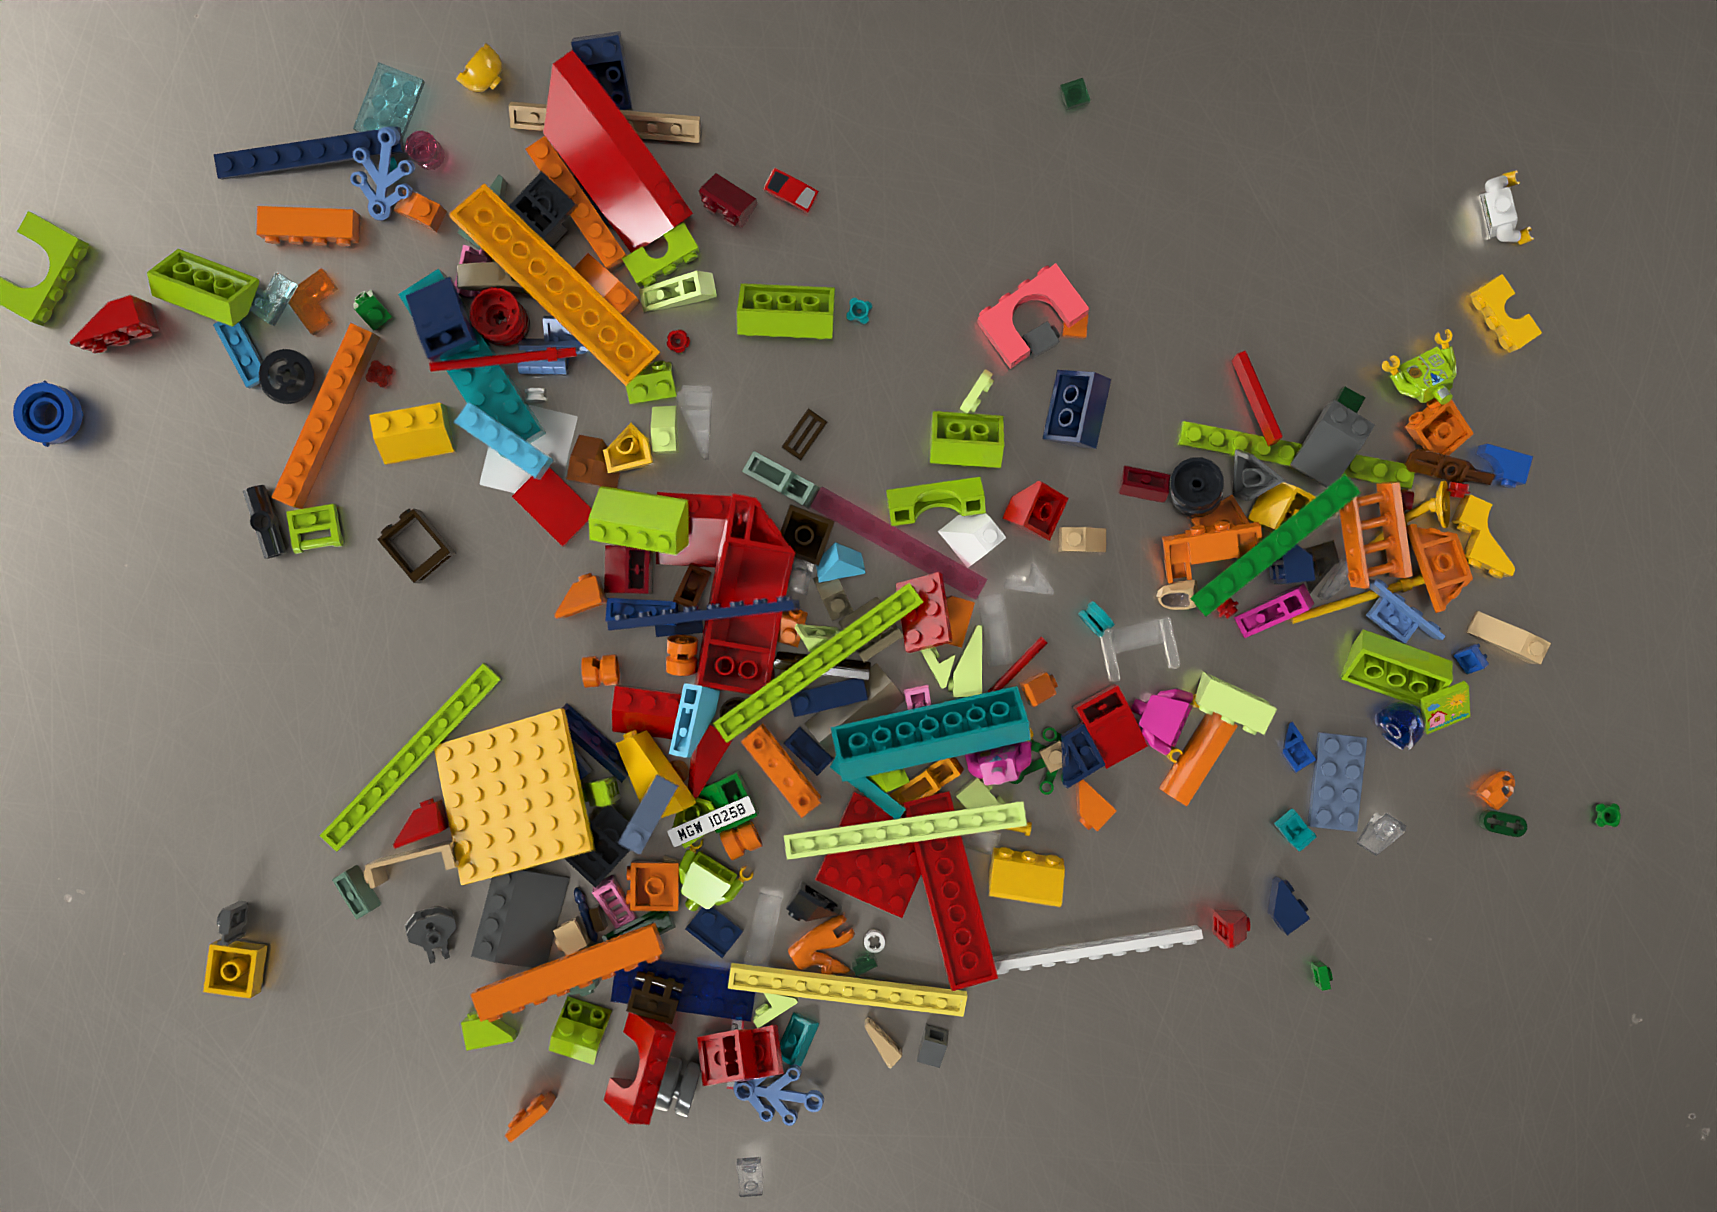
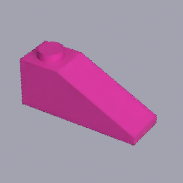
[1234,583,1315,638]

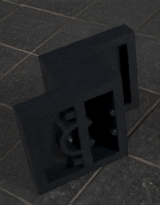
[509,171,578,247]
[564,805,630,888]

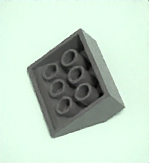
[471,867,570,968]

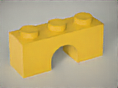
[1470,274,1542,353]

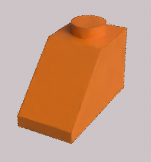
[393,189,447,232]
[1019,671,1058,707]
[1076,779,1117,832]

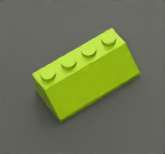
[147,249,260,327]
[737,283,835,339]
[589,486,689,555]
[1341,629,1453,707]

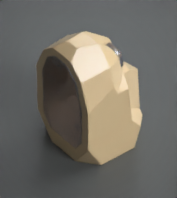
[1157,580,1198,610]

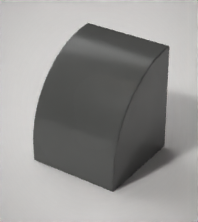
[917,1025,949,1068]

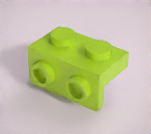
[626,360,677,404]

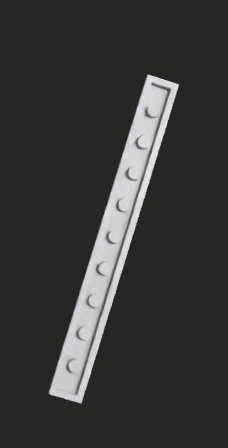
[993,925,1203,974]

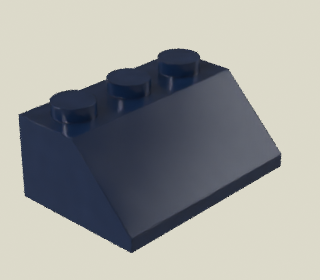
[1042,370,1111,449]

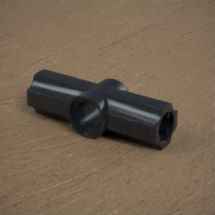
[243,485,286,559]

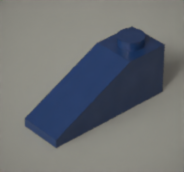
[790,678,868,717]

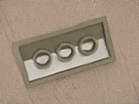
[804,663,905,759]

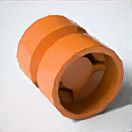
[666,634,698,676]
[581,654,620,688]
[719,820,763,861]

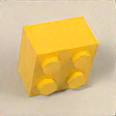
[203,939,267,999]

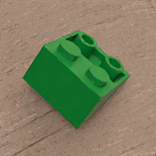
[698,770,759,834]

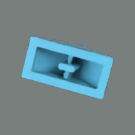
[816,542,866,583]

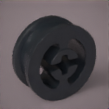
[259,349,315,404]

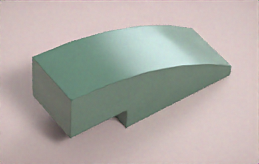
[742,451,820,509]

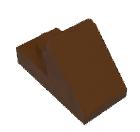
[673,564,712,607]

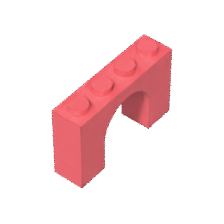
[978,263,1089,369]

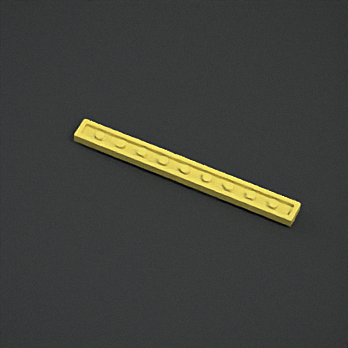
[728,963,968,1017]

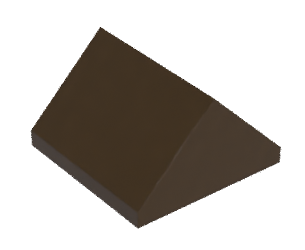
[780,504,835,566]

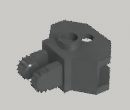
[405,906,457,964]

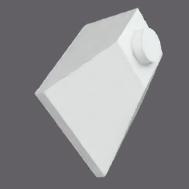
[938,513,1006,568]

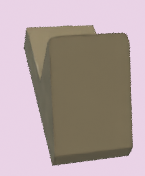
[813,576,854,621]

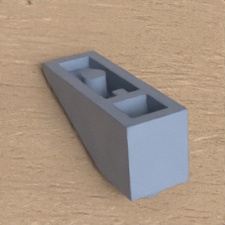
[619,775,678,855]

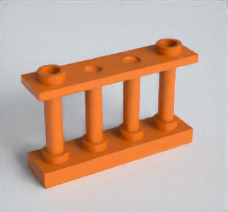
[1339,482,1413,588]
[741,723,822,818]

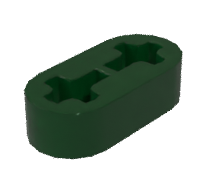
[1479,810,1527,837]

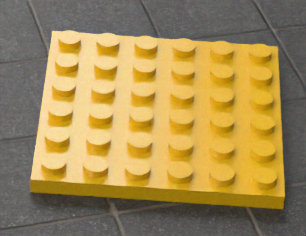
[434,708,595,885]

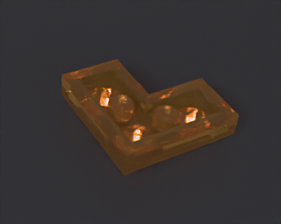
[283,268,338,335]

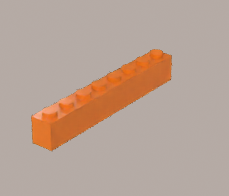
[272,323,380,509]
[470,922,665,1022]

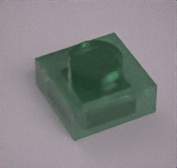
[1059,78,1090,110]
[852,953,878,976]

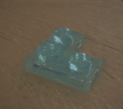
[250,272,298,326]

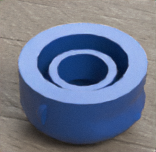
[13,381,84,447]

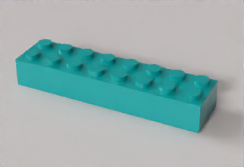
[398,269,546,459]
[831,686,1031,782]

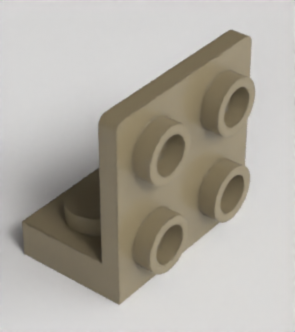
[839,597,904,662]

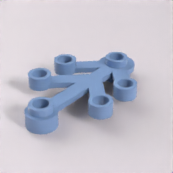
[350,126,415,220]
[733,1064,824,1126]

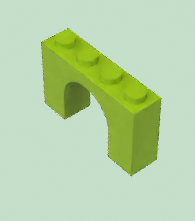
[0,211,89,326]

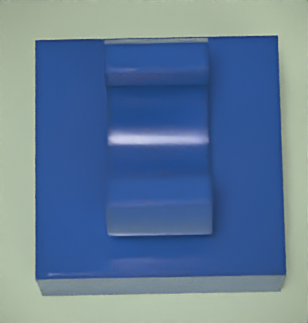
[1453,644,1489,675]

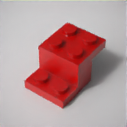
[697,1025,784,1086]

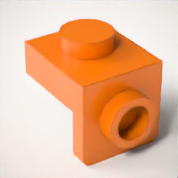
[777,609,808,648]

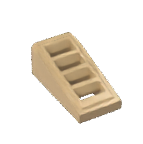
[865,1017,902,1068]

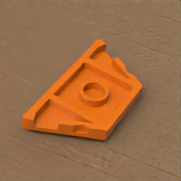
[1406,524,1473,613]

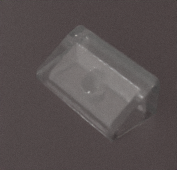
[961,831,1001,855]

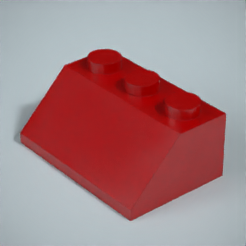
[612,685,682,739]

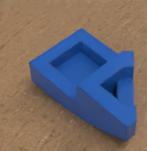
[1282,722,1316,773]

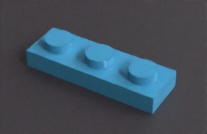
[213,321,271,389]

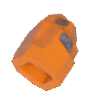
[1476,771,1515,810]

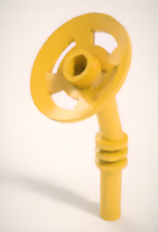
[1370,481,1450,543]

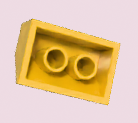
[369,402,455,465]
[988,847,1065,907]

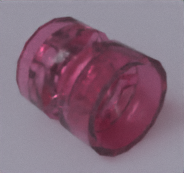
[405,130,445,170]

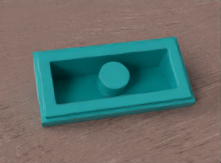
[780,1012,819,1066]

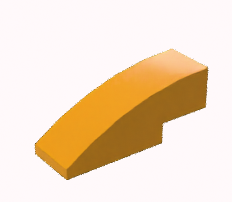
[889,757,964,814]

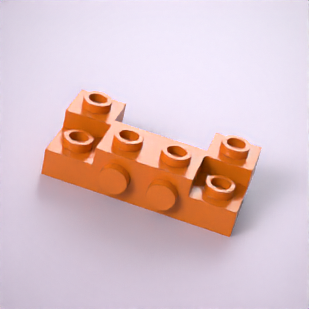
[1162,521,1262,583]

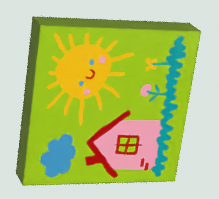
[1420,681,1471,734]

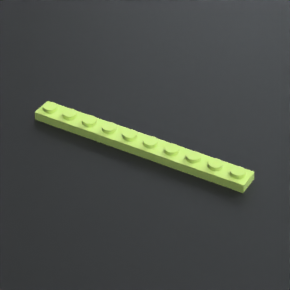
[784,801,1027,860]

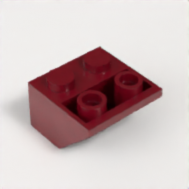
[698,173,758,228]
[604,545,653,594]

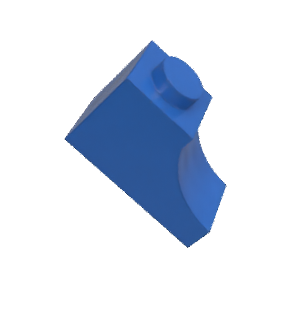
[1476,444,1533,488]

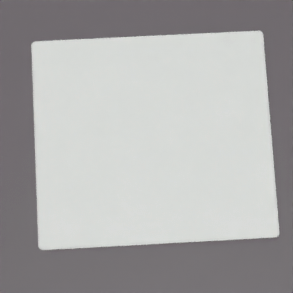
[480,405,578,493]

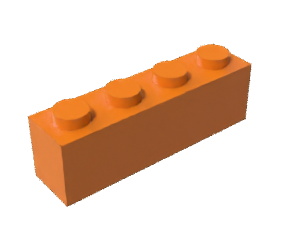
[256,206,360,246]

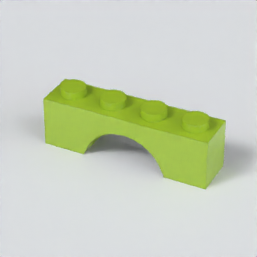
[886,477,986,526]

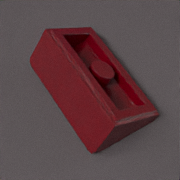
[1119,465,1170,503]

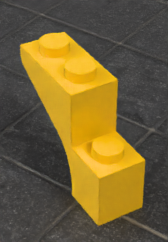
[1451,495,1515,579]

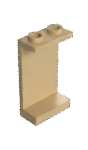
[364,840,459,889]

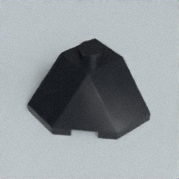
[786,881,842,922]

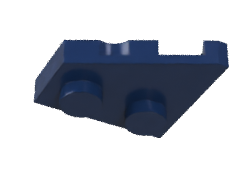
[1061,723,1106,789]

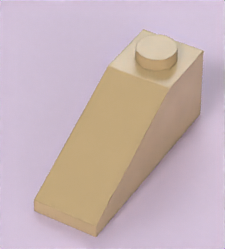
[1466,611,1551,665]

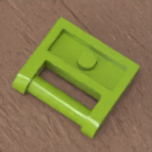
[286,504,344,554]

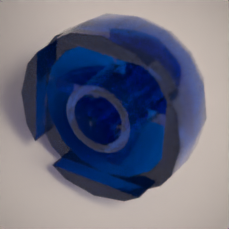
[1375,702,1425,750]

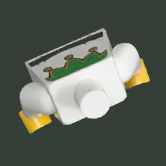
[1479,170,1534,245]

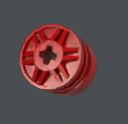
[469,288,529,347]

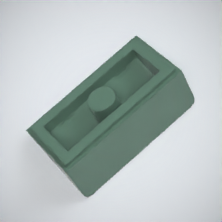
[332,865,381,920]

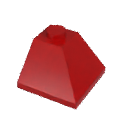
[1002,481,1069,541]
[393,798,449,849]

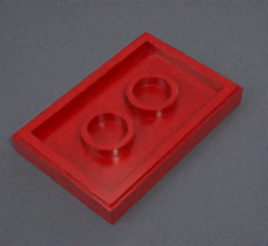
[512,466,592,547]

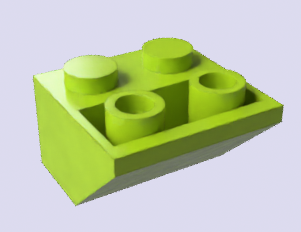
[549,996,612,1065]

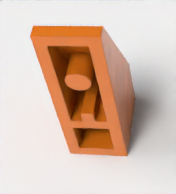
[573,253,640,318]

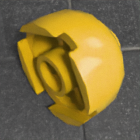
[456,43,502,93]

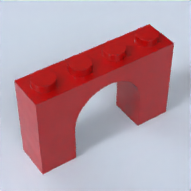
[603,1012,676,1125]

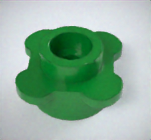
[1595,803,1621,827]

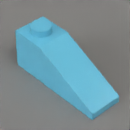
[669,683,720,758]

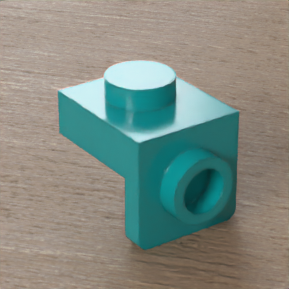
[1274,808,1317,851]

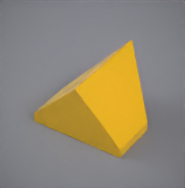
[603,423,653,473]

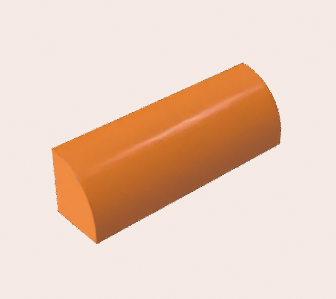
[1158,712,1238,806]

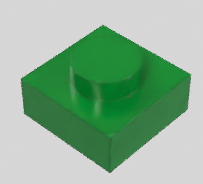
[1311,961,1333,991]

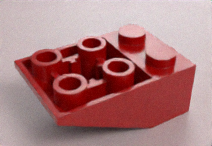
[70,295,160,353]
[1072,684,1148,769]

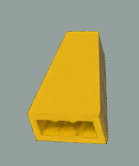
[616,730,697,818]

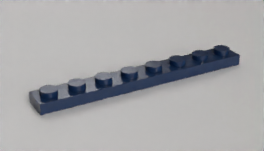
[213,127,405,179]
[607,596,800,631]

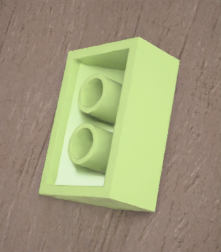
[1195,671,1277,735]

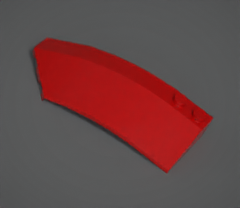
[543,50,693,253]
[694,493,796,695]

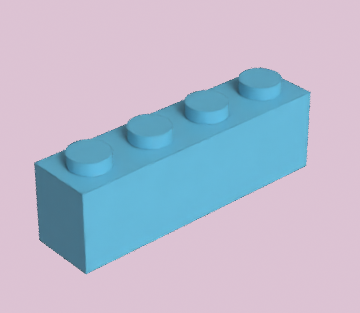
[455,402,554,480]

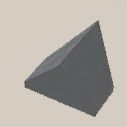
[1233,449,1286,501]

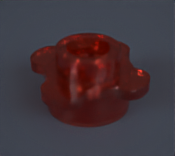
[365,360,393,388]

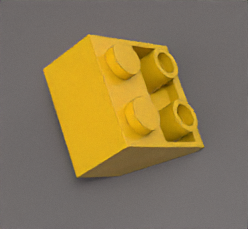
[1247,482,1316,533]

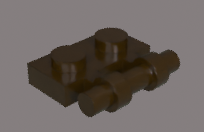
[626,971,684,1024]

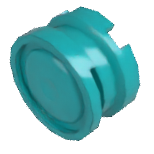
[1078,601,1115,638]

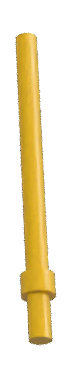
[1290,575,1425,624]

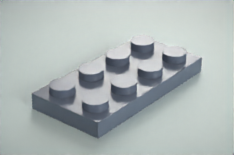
[1307,732,1367,832]

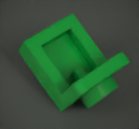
[353,290,392,331]

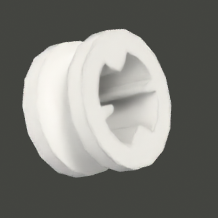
[524,388,547,403]
[864,930,885,953]

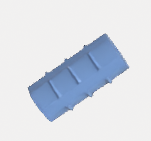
[518,358,569,375]

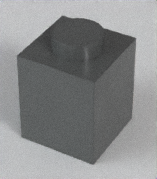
[1022,321,1060,360]

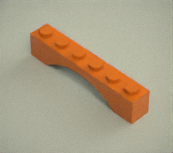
[526,136,627,273]

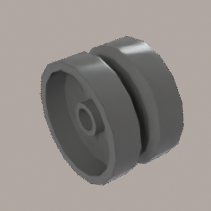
[655,1056,701,1117]

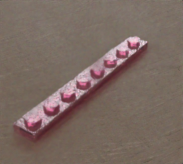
[811,487,988,600]

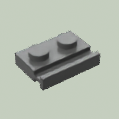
[217,901,248,945]

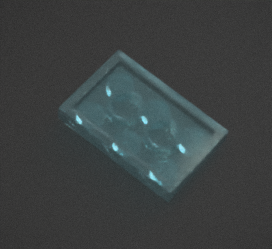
[353,62,425,139]

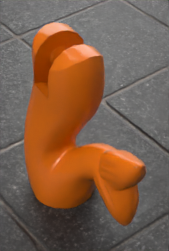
[788,914,855,975]

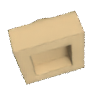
[1038,740,1062,773]

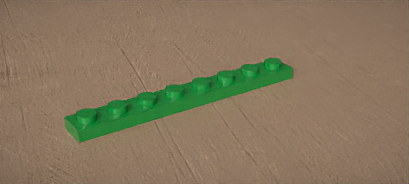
[1190,474,1361,617]

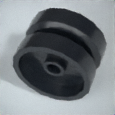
[1171,457,1224,517]

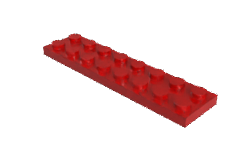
[903,791,998,991]

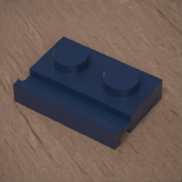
[685,906,744,958]

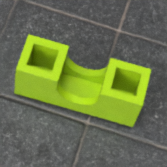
[622,222,700,288]

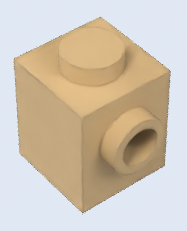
[553,916,591,955]

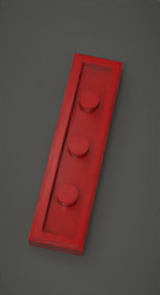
[1232,351,1283,447]

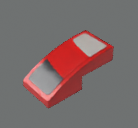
[763,168,819,213]

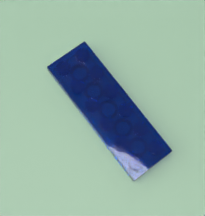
[610,959,756,1022]

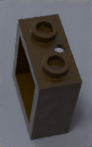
[377,509,456,584]

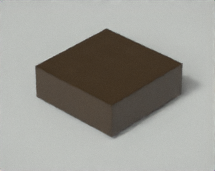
[589,904,608,932]

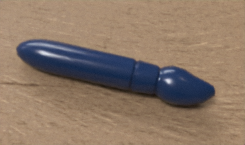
[574,887,598,943]

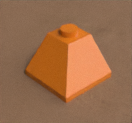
[554,573,607,619]

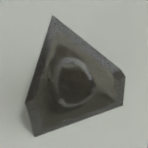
[1303,540,1340,594]

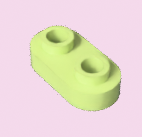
[960,369,994,414]

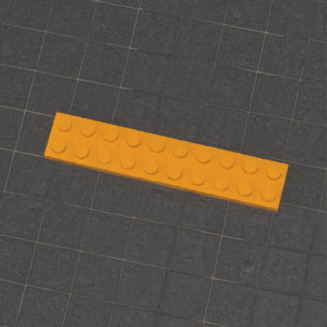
[449,183,660,386]

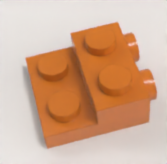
[1405,398,1474,456]
[626,860,680,911]

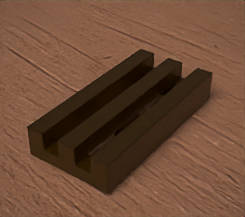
[781,408,828,461]

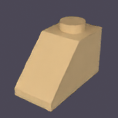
[1058,527,1106,552]

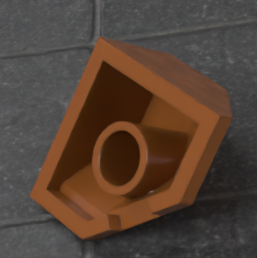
[566,435,621,488]

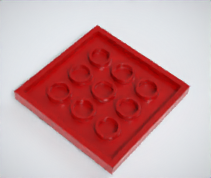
[815,792,921,918]

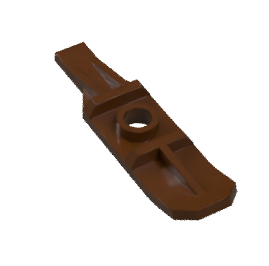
[1405,449,1495,485]

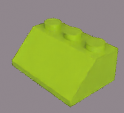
[930,411,1004,468]

